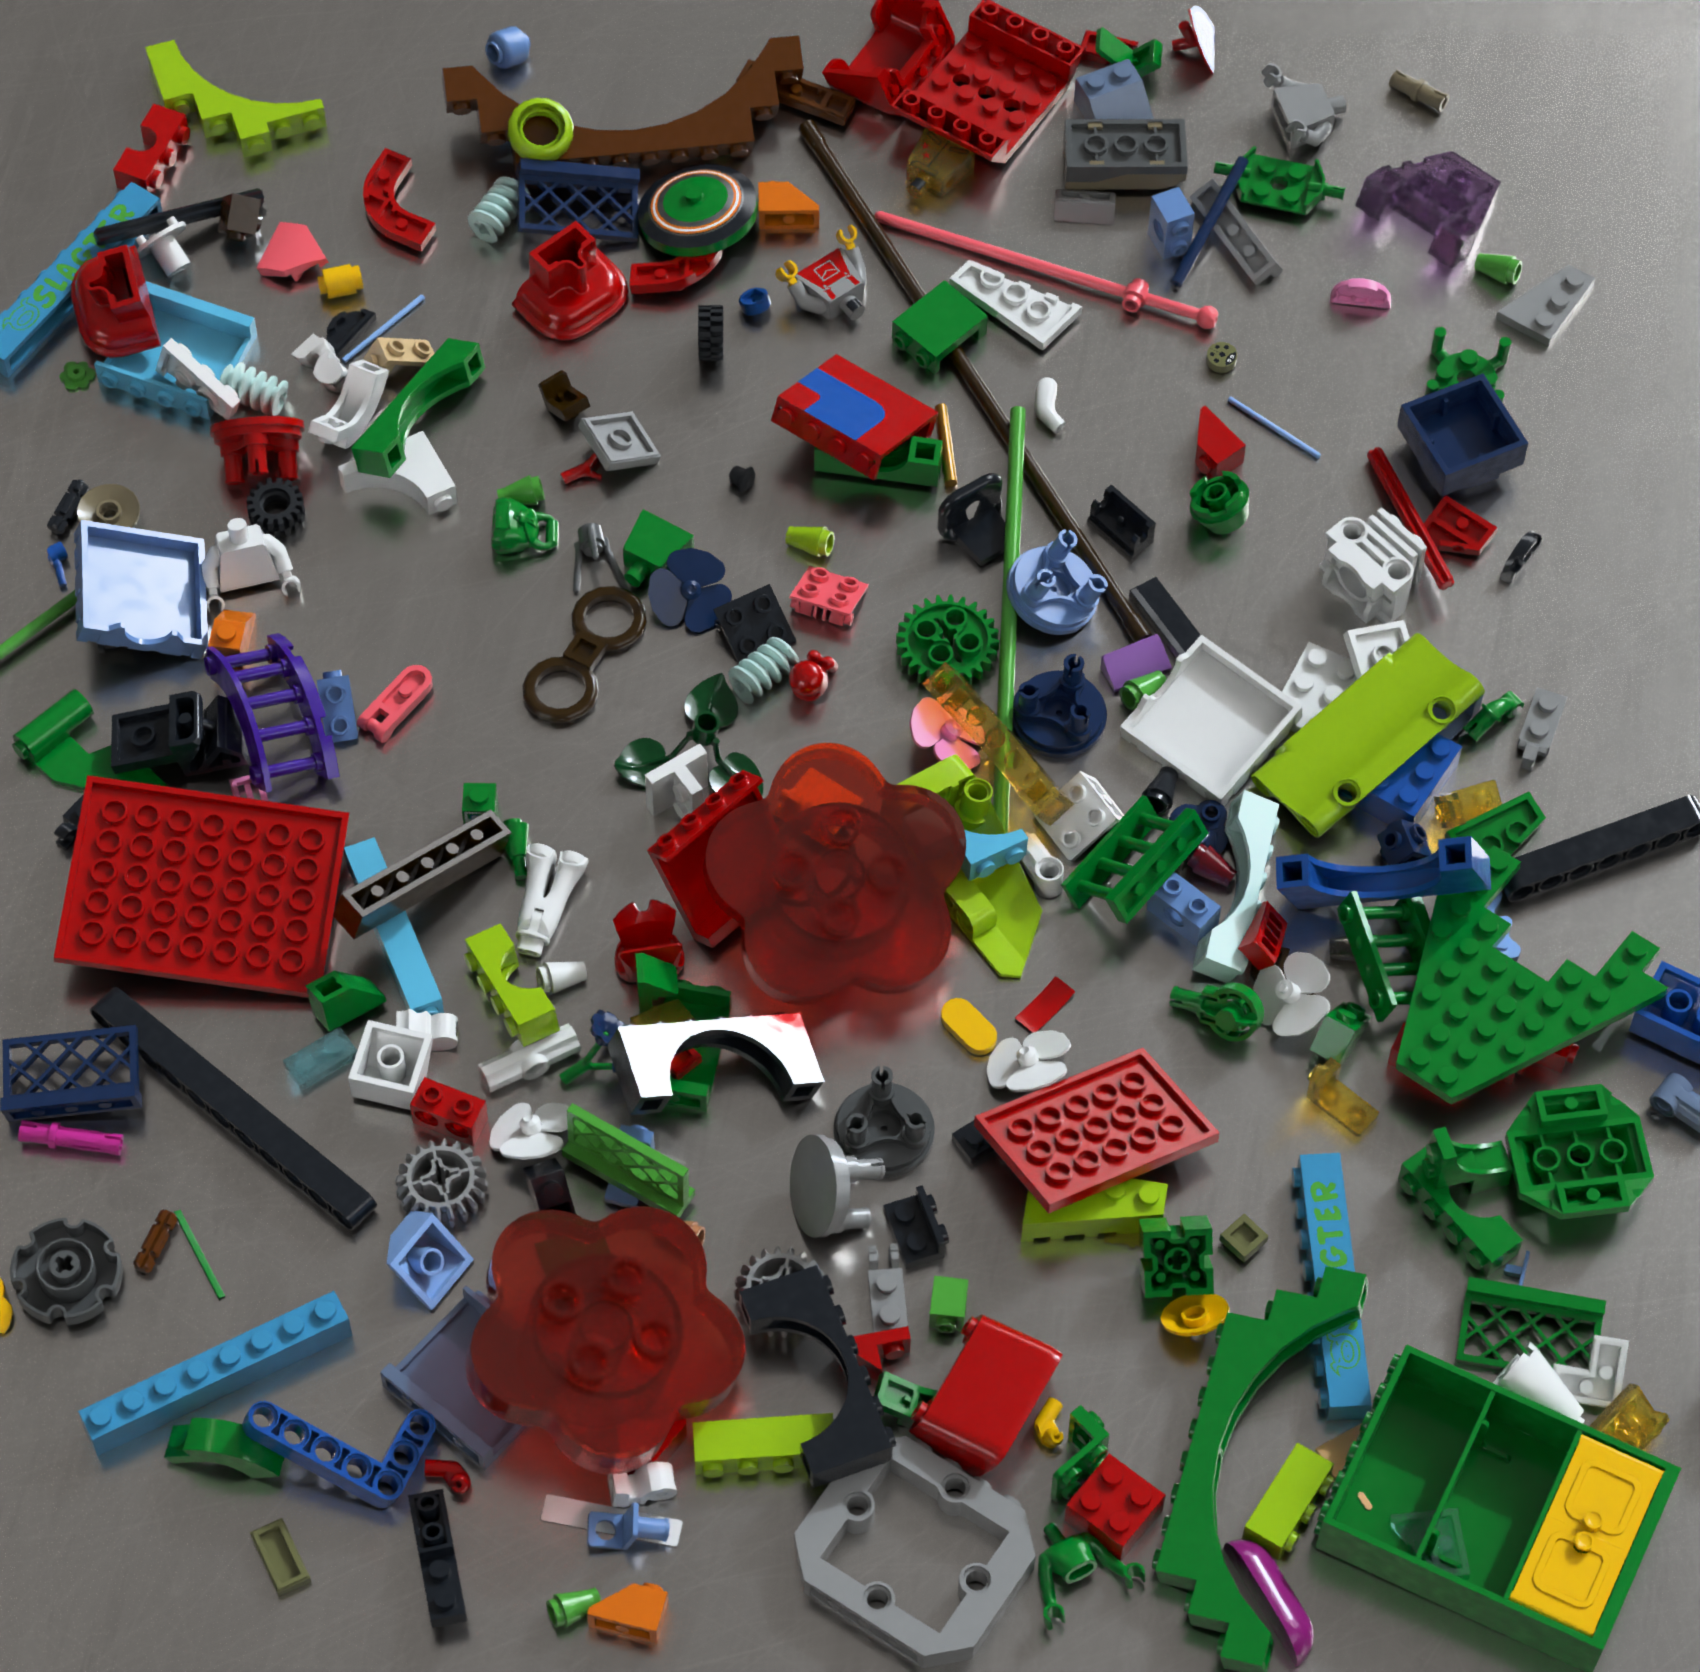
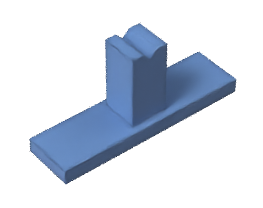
[1504,1251,1530,1286]

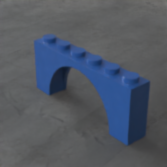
[1276,836,1491,910]

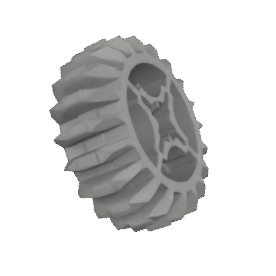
[395,1138,488,1228]
[734,1245,824,1338]

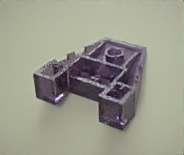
[1355,151,1501,269]

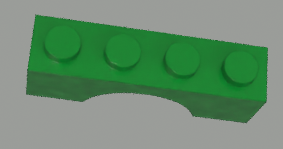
[814,436,943,487]
[1398,1146,1523,1277]

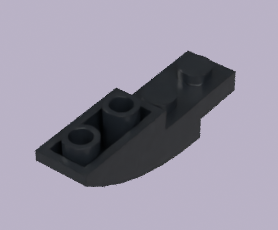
[408,1488,467,1628]

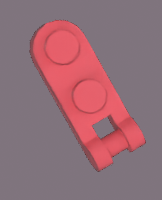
[356,665,433,743]

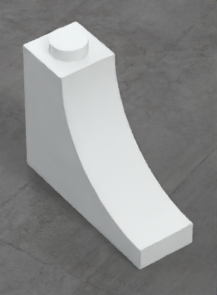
[338,431,457,515]

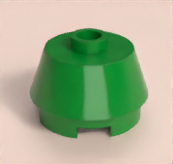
[1190,471,1249,534]

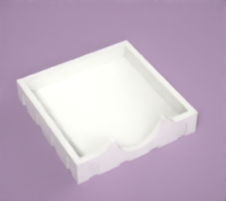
[1120,634,1302,807]

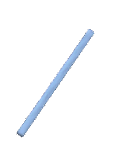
[341,294,425,364]
[1227,396,1321,459]

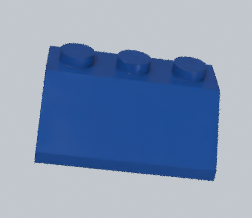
[1629,961,1700,1064]

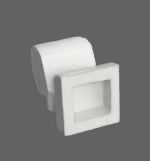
[291,333,348,392]
[396,1009,458,1051]
[607,1462,677,1508]

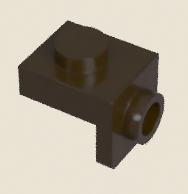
[538,370,590,422]

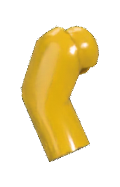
[1034,1397,1063,1448]

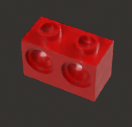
[410,1077,488,1147]

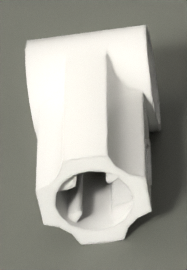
[1019,832,1064,898]

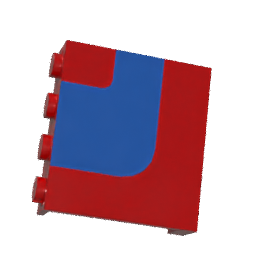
[771,354,938,480]

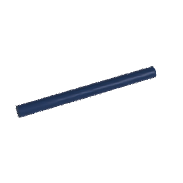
[1171,156,1249,287]

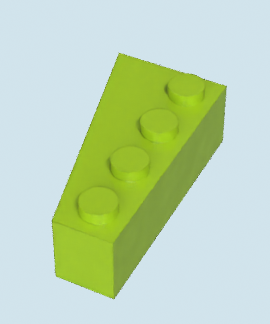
[1021,1178,1168,1242]

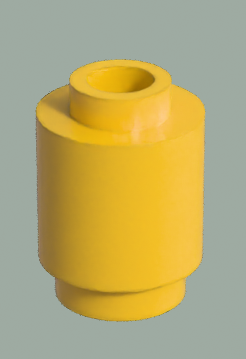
[317,264,364,299]

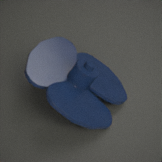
[648,548,732,632]

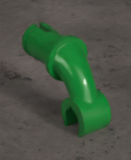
[1462,691,1524,742]

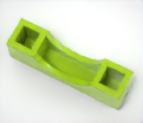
[464,923,560,1047]

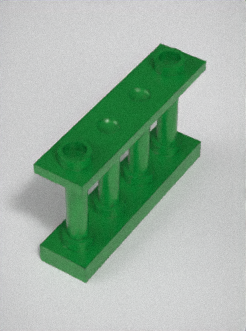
[1061,795,1209,924]
[1337,891,1430,1022]

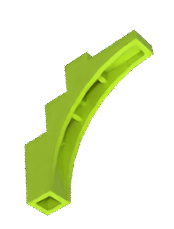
[145,40,327,158]

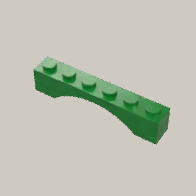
[351,338,486,478]

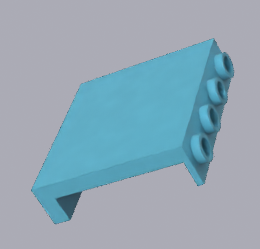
[94,281,257,420]

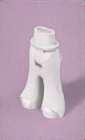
[515,843,589,957]

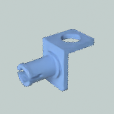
[587,1503,670,1551]

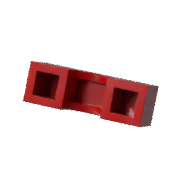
[113,103,190,194]

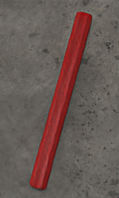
[1367,447,1455,590]

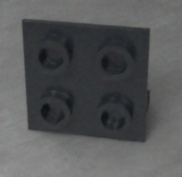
[713,584,796,664]

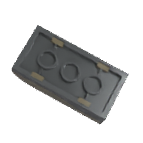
[1063,119,1188,189]

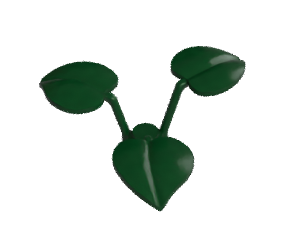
[614,673,763,796]

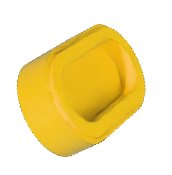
[941,998,997,1055]

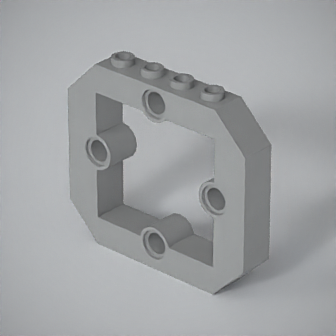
[794,1436,1036,1668]

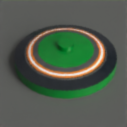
[637,164,758,257]

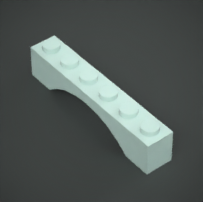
[1192,790,1280,984]

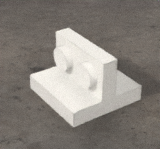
[645,744,708,819]

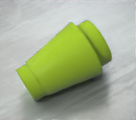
[785,526,834,558]

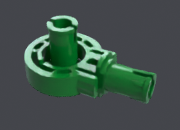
[1169,982,1264,1042]

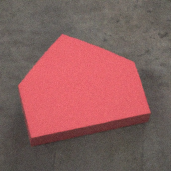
[257,222,328,282]

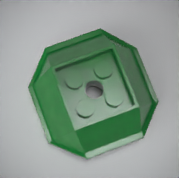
[1505,1084,1654,1220]

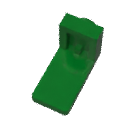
[1095,27,1163,78]

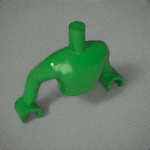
[1038,1523,1146,1630]

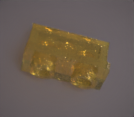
[1589,1383,1670,1450]

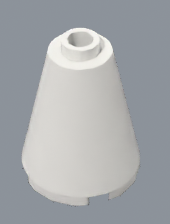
[1493,1342,1585,1423]

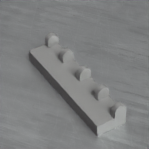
[1189,178,1283,286]

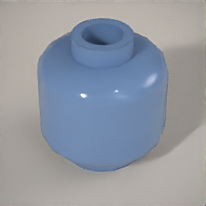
[485,26,530,69]

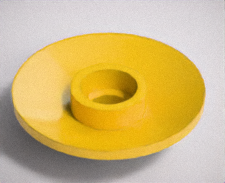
[1161,1294,1230,1336]

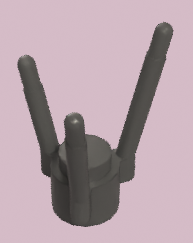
[573,523,629,593]

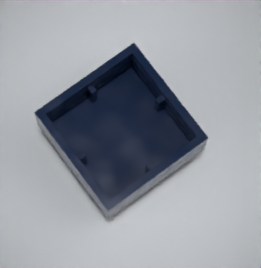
[1397,373,1528,497]

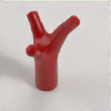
[560,453,602,485]

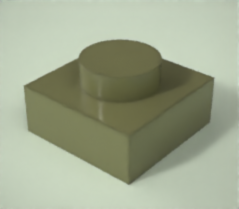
[1219,1213,1269,1263]

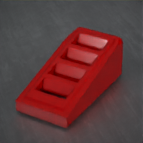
[1238,901,1288,971]

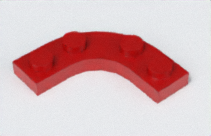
[363,148,436,252]
[629,249,724,294]

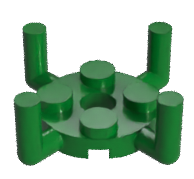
[1424,327,1512,403]

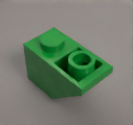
[306,970,387,1032]
[1309,1002,1373,1065]

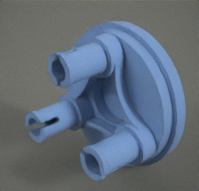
[1006,529,1108,635]

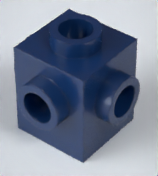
[1377,819,1432,865]

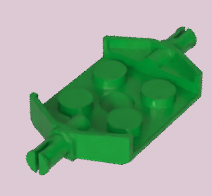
[1213,146,1346,215]

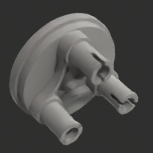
[790,1134,885,1238]

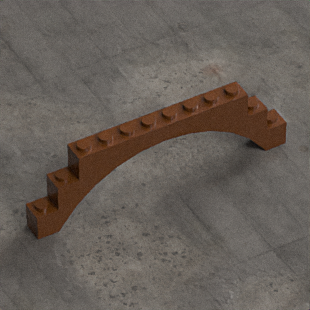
[442,35,804,172]

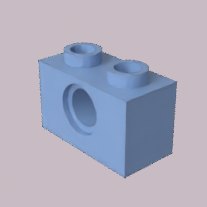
[1148,187,1195,260]
[1147,872,1221,947]

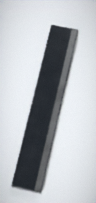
[1129,577,1201,658]

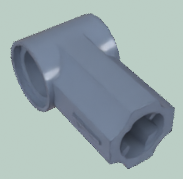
[1649,1072,1700,1133]

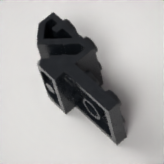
[111,691,248,777]

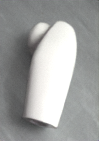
[1034,377,1066,434]

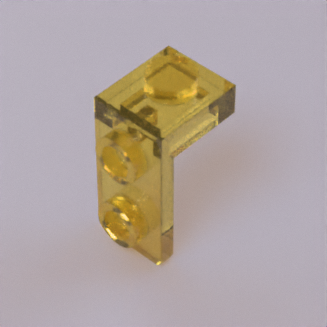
[1434,780,1502,828]
[1306,1057,1379,1137]

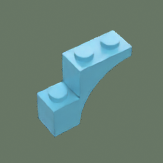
[902,805,1028,881]

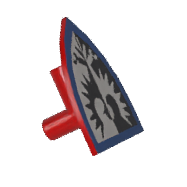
[1172,6,1215,74]

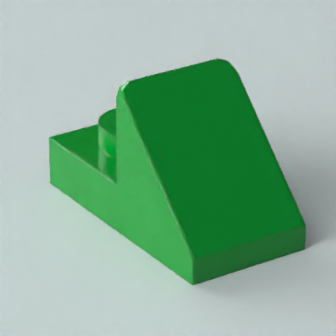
[635,953,678,1014]

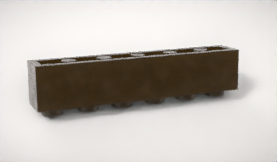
[333,809,512,939]

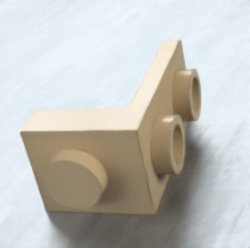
[362,337,434,375]

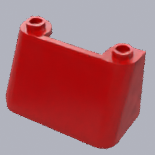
[822,0,955,116]
[908,1314,1063,1477]

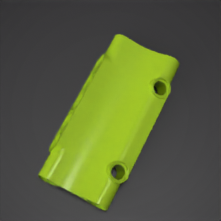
[1251,633,1485,838]

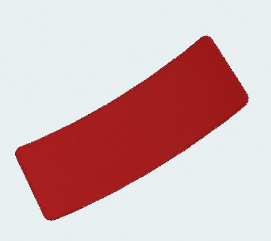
[1015,976,1075,1033]

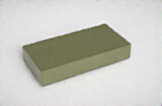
[249,1518,311,1597]

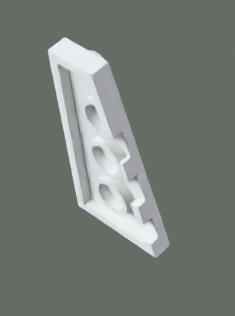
[949,260,1082,351]

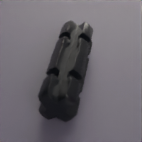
[47,479,89,534]

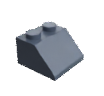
[1074,59,1154,119]

